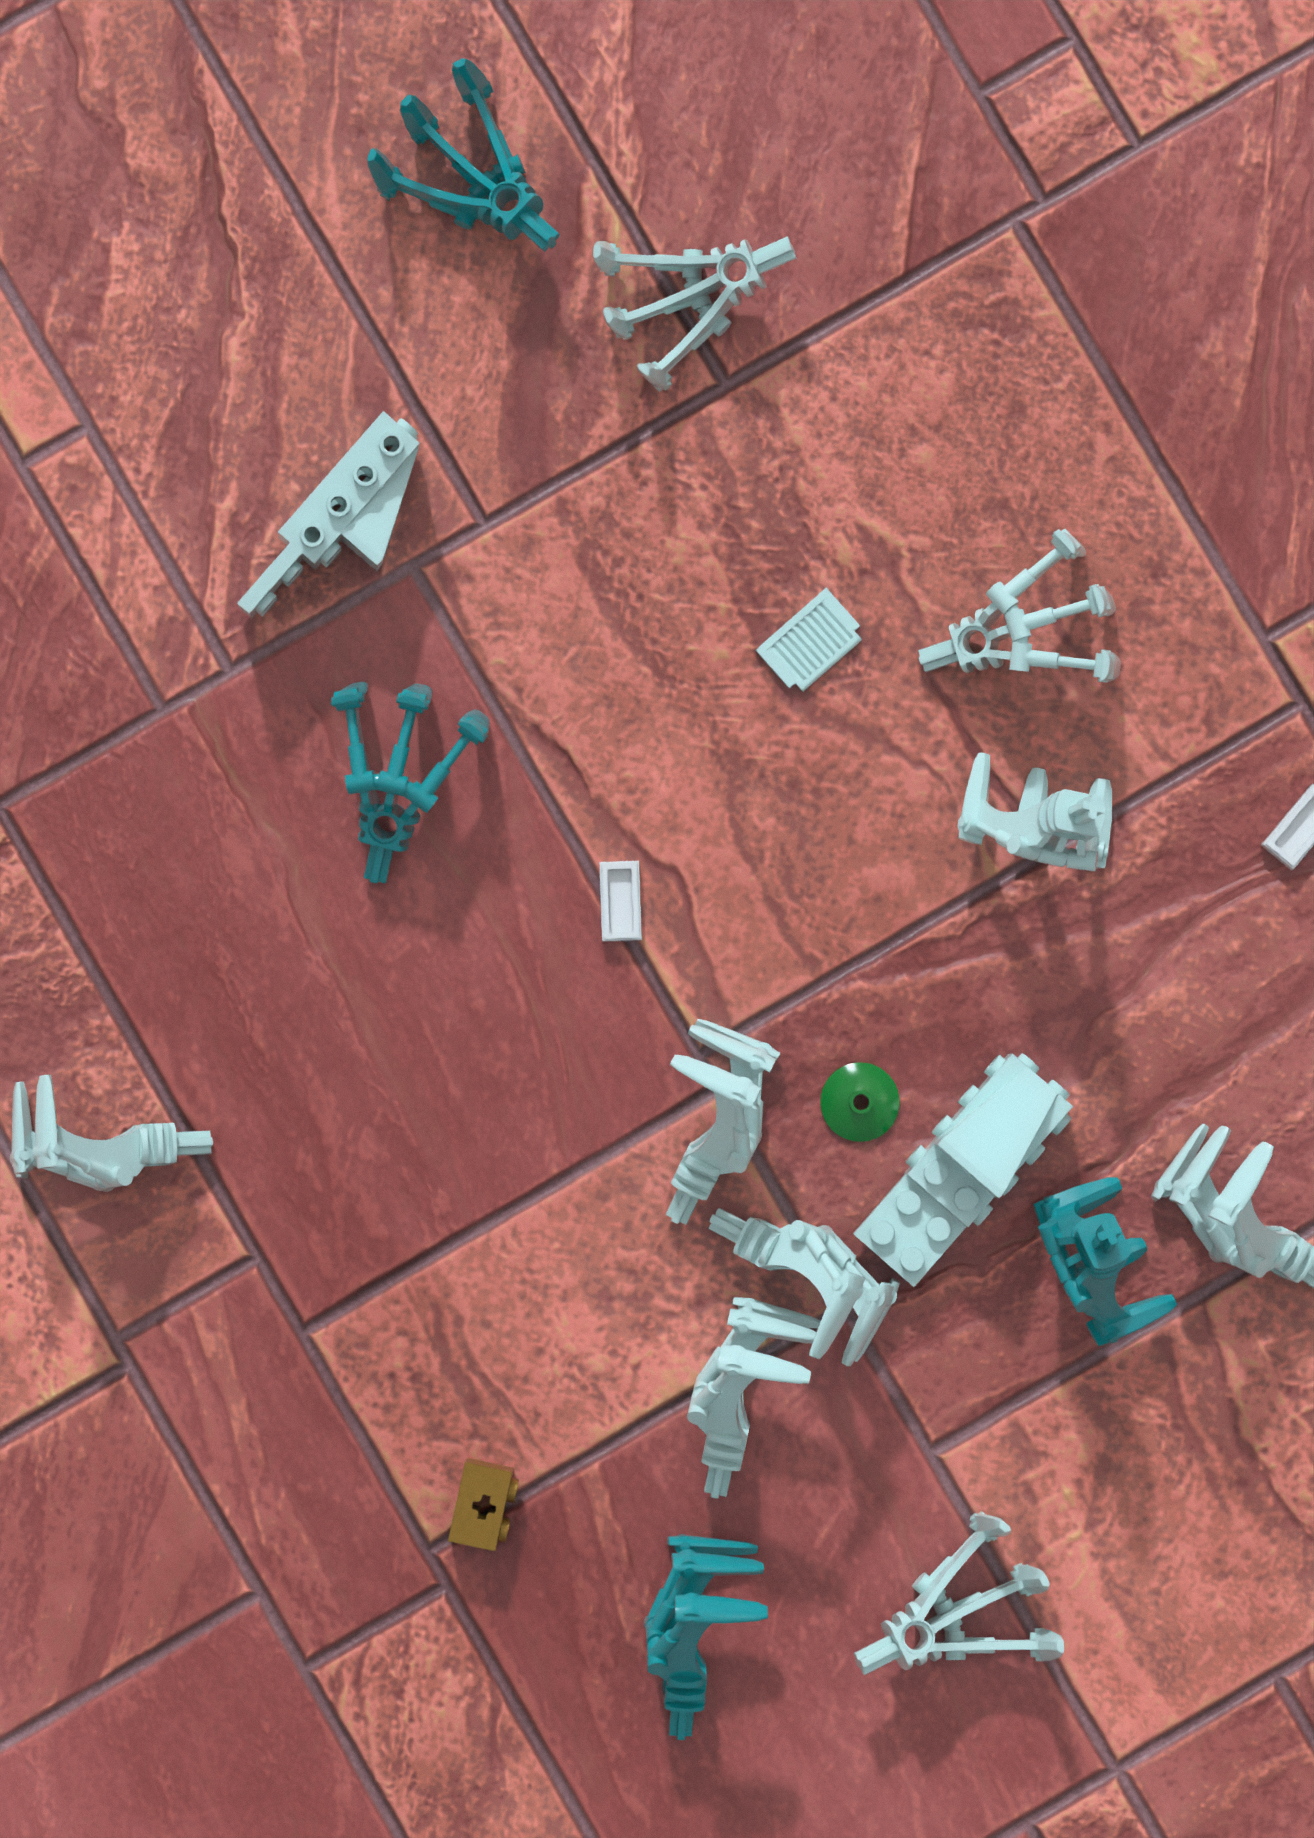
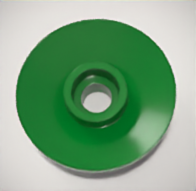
[820,1062,900,1142]

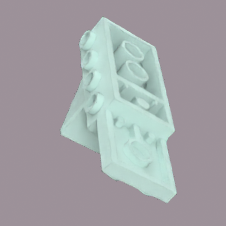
[237,411,420,619]
[853,1053,1073,1287]

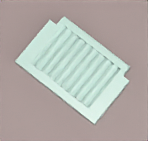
[755,588,862,692]

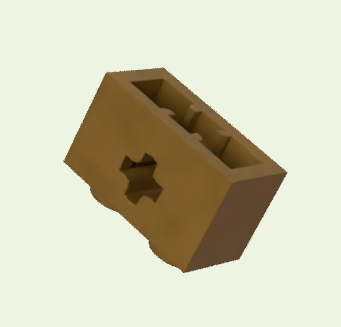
[448,1458,519,1551]

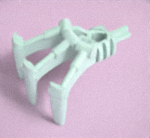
[593,236,797,392]
[918,529,1121,683]
[958,753,1112,871]
[666,1019,780,1225]
[10,1075,213,1192]
[1151,1123,1314,1289]
[708,1208,900,1366]
[687,1297,821,1499]
[853,1511,1064,1675]

